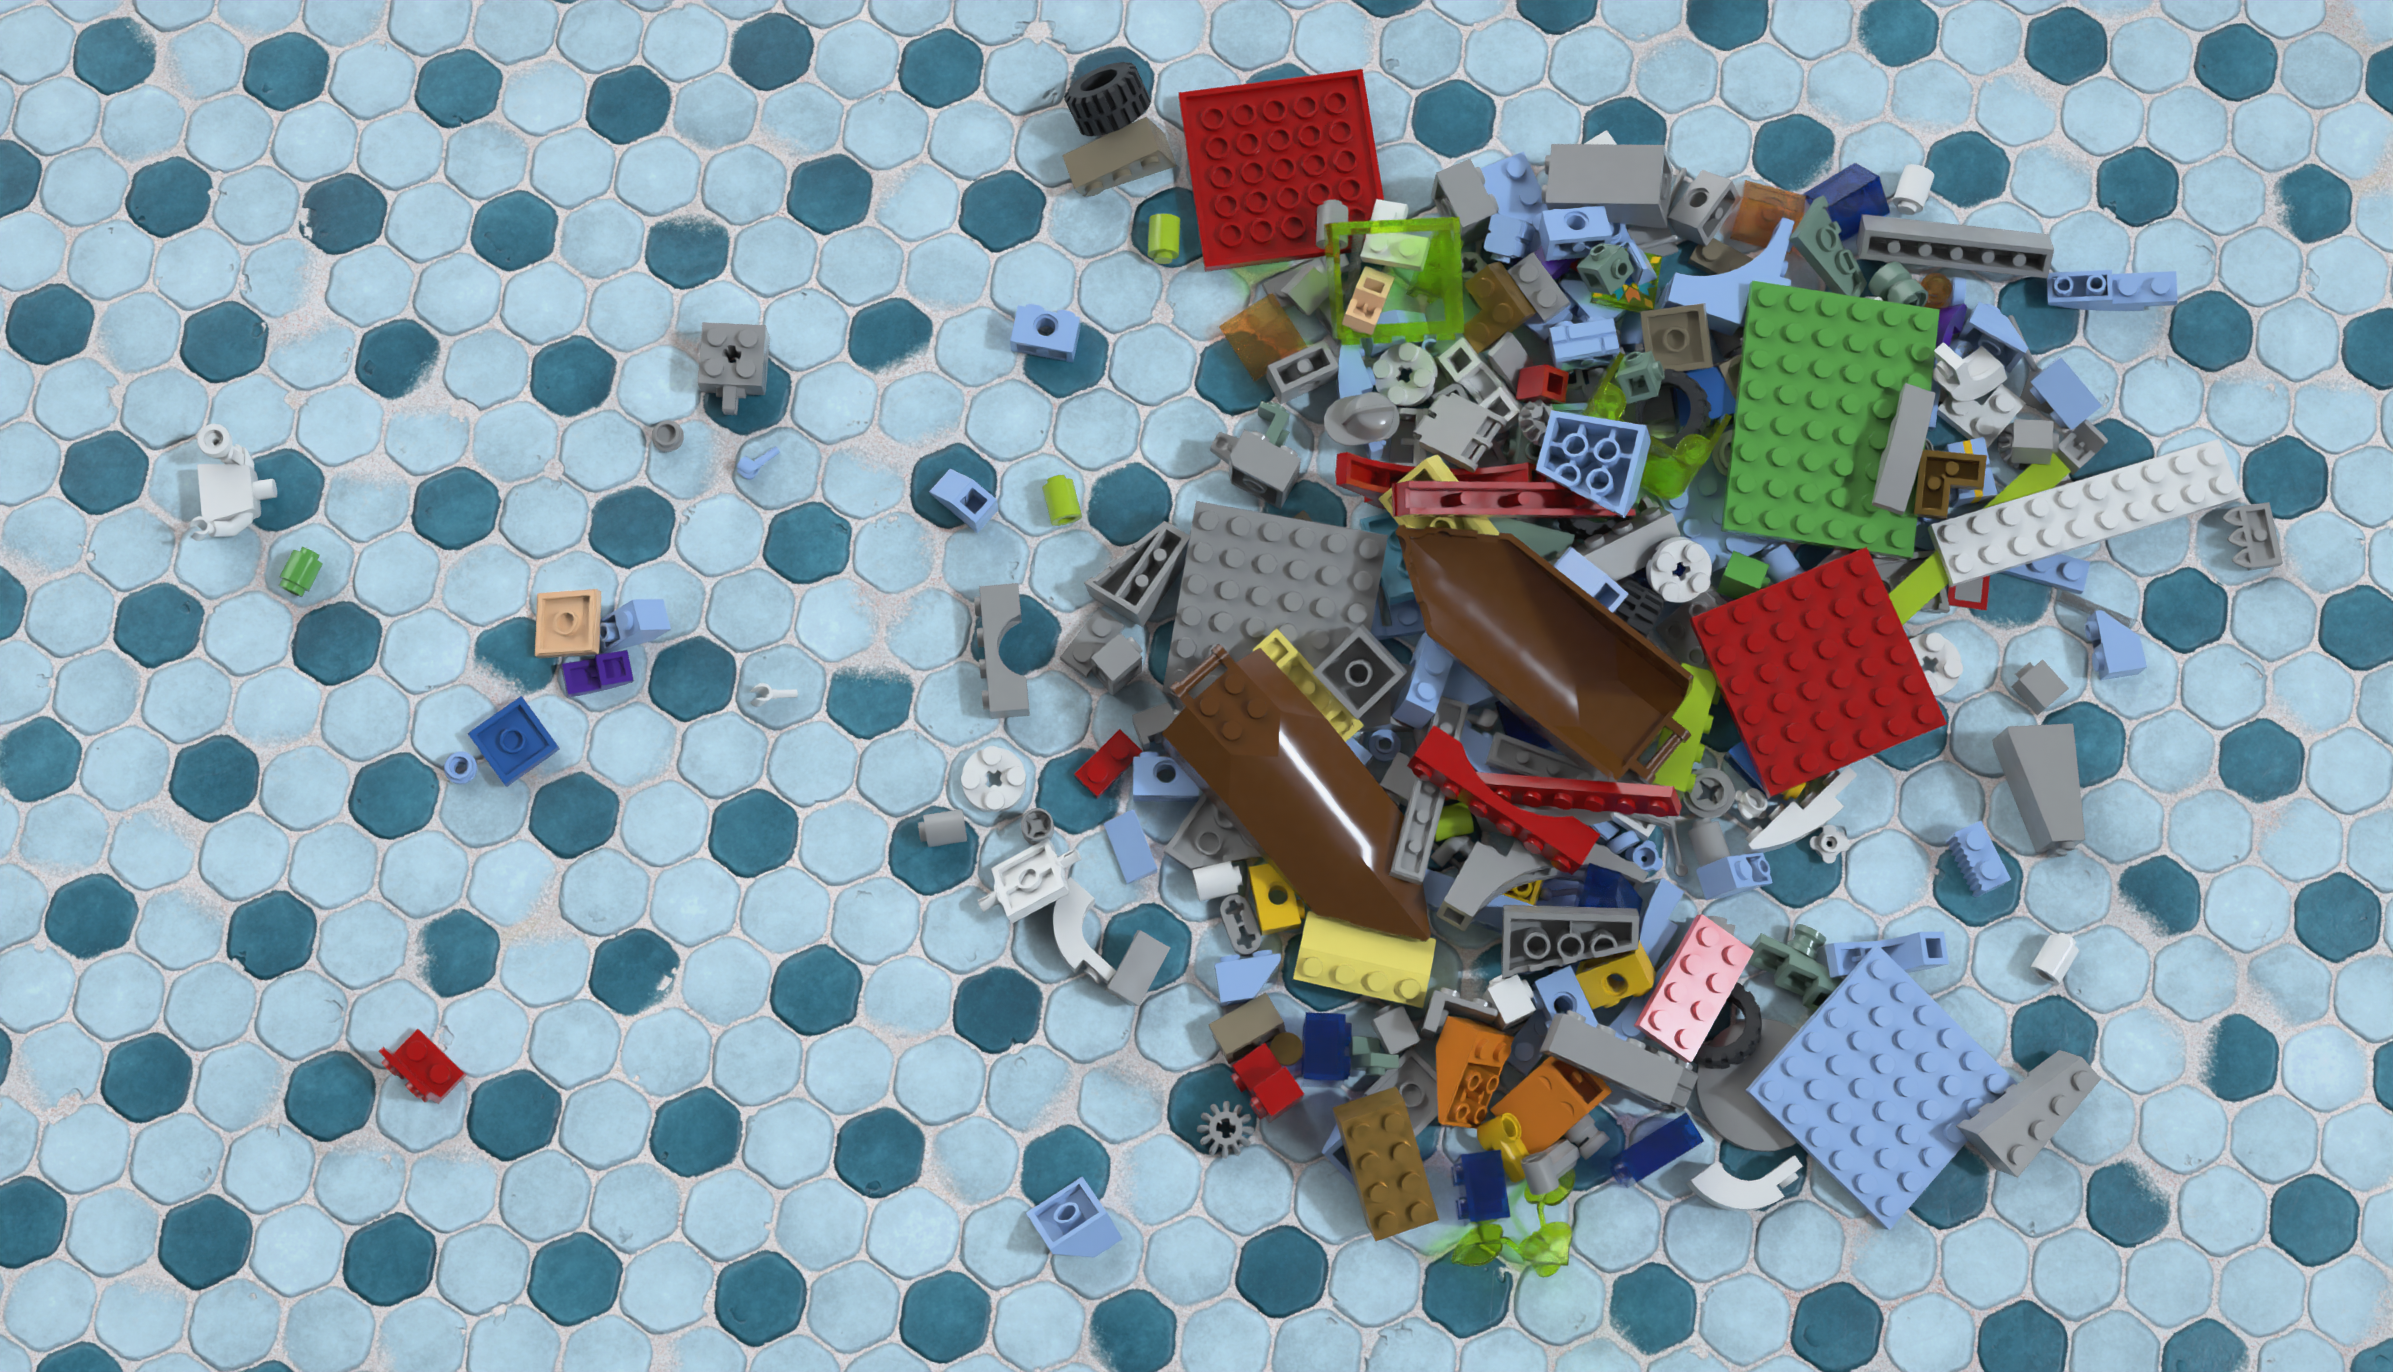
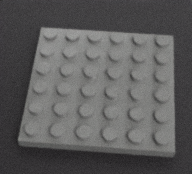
[1162,501,1388,698]

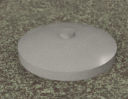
[1695,1018,1799,1152]

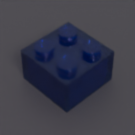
[1301,1012,1352,1088]
[1450,1150,1510,1227]

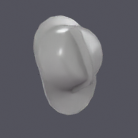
[1324,392,1400,446]

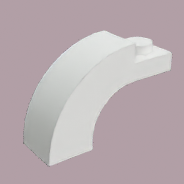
[1932,342,2007,401]
[1053,877,1116,985]
[1686,1155,1803,1212]

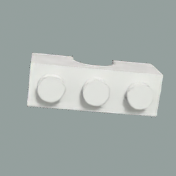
[1438,338,1523,433]

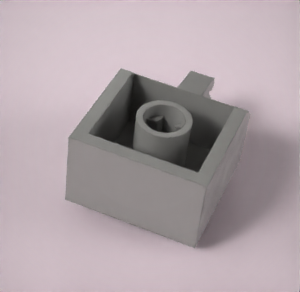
[698,322,770,415]
[1210,429,1301,509]

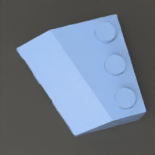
[1536,410,1651,518]

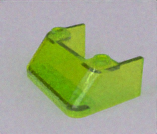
[1580,352,1732,501]

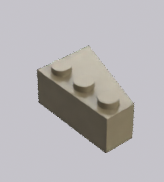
[1062,117,1177,197]

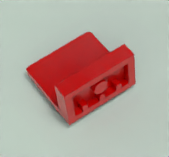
[378,1029,467,1104]

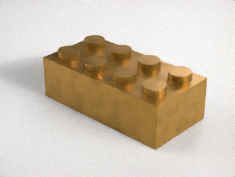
[1332,1086,1439,1241]

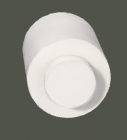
[1893,164,1934,215]
[1192,861,1243,902]
[2030,932,2079,985]

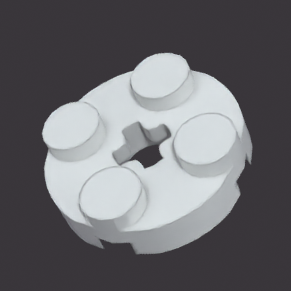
[1373,342,1438,407]
[1646,537,1712,603]
[1909,633,1963,698]
[961,746,1026,813]

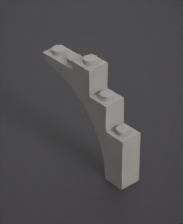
[1436,829,1648,932]

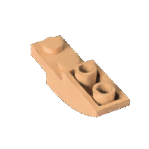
[1342,266,1395,335]

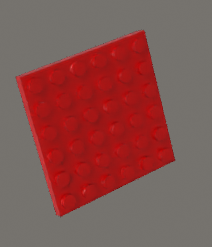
[1178,69,1384,272]
[1689,547,1947,798]

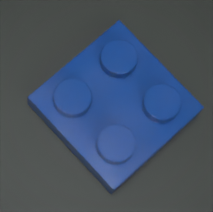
[467,696,560,787]

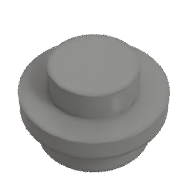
[652,420,684,452]

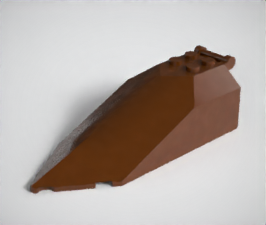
[1396,525,1694,785]
[1162,644,1431,942]

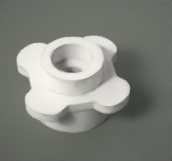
[1734,788,1768,820]
[1809,825,1849,864]

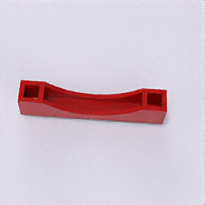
[1407,725,1600,875]

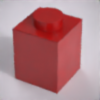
[1516,364,1569,404]

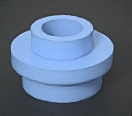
[1368,729,1401,762]
[444,752,478,784]

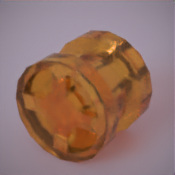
[1921,273,1952,309]

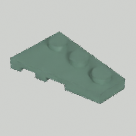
[1789,195,1867,297]

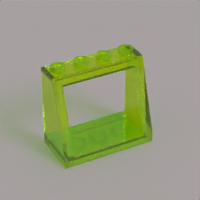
[1323,217,1464,345]

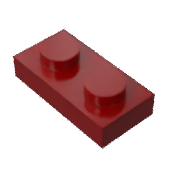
[1074,729,1143,799]

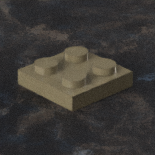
[1640,303,1713,372]

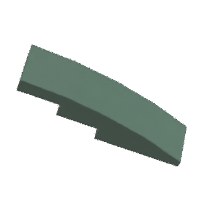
[1487,517,1574,561]
[1747,933,1844,1011]

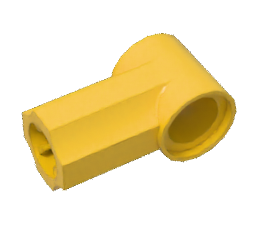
[1477,1113,1530,1183]

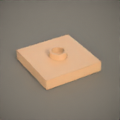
[535,589,601,658]

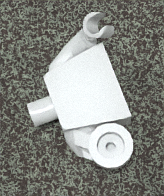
[189,424,277,541]

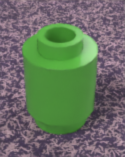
[279,547,323,597]

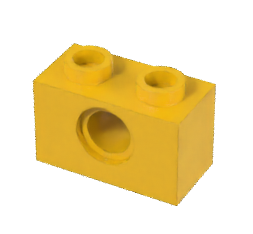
[1248,863,1305,936]
[1575,940,1656,1009]

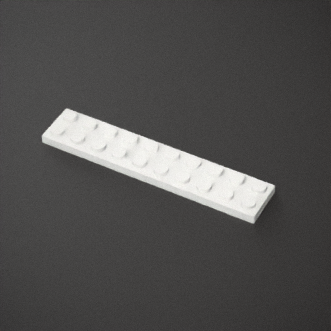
[1927,439,2243,587]

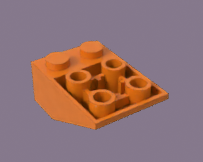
[1436,1016,1514,1129]
[1490,1056,1613,1155]

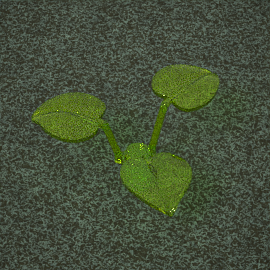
[1451,1168,1576,1278]

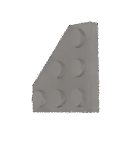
[1164,793,1262,871]

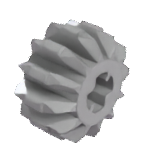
[1197,1101,1254,1159]

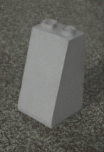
[1541,144,1673,228]
[1992,724,2085,857]

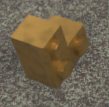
[1459,261,1537,354]
[1914,450,1987,520]

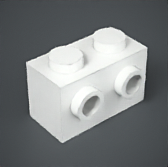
[1481,974,1536,1031]

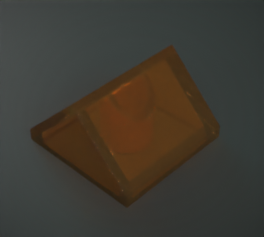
[1730,180,1806,254]

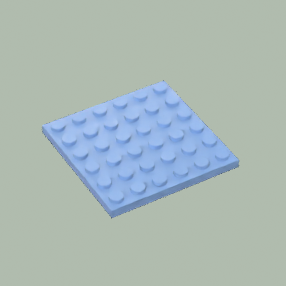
[1745,946,2018,1230]

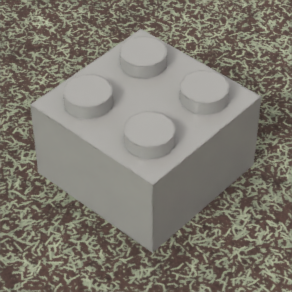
[1431,159,1499,249]
[1312,624,1407,720]

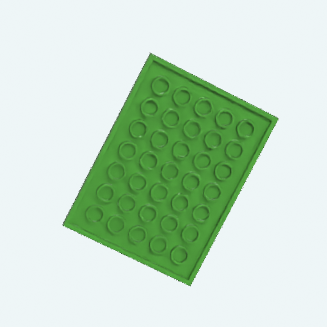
[1721,280,1939,560]

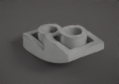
[1487,332,1534,397]

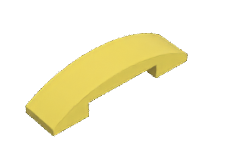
[1253,628,1364,742]

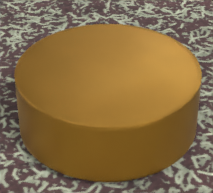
[1270,1032,1303,1066]

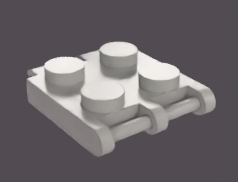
[1413,392,1508,473]

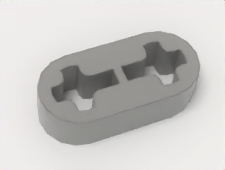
[1220,894,1261,957]

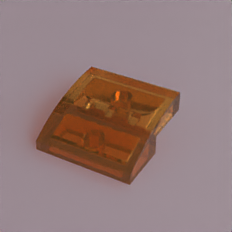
[1218,292,1308,381]

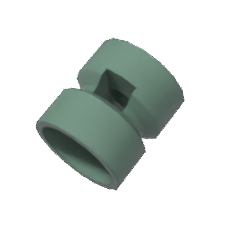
[1869,261,1928,307]

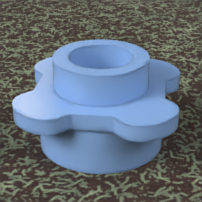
[1625,840,1663,872]

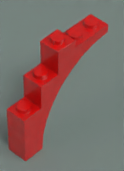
[1335,452,1546,510]

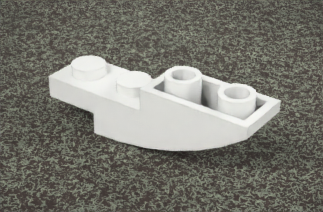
[1742,766,1857,854]

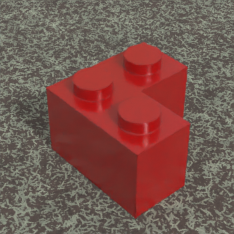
[1230,1043,1305,1123]

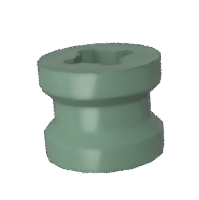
[1787,924,1827,961]

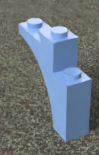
[1661,217,1794,336]

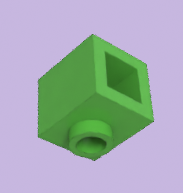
[1716,550,1771,600]

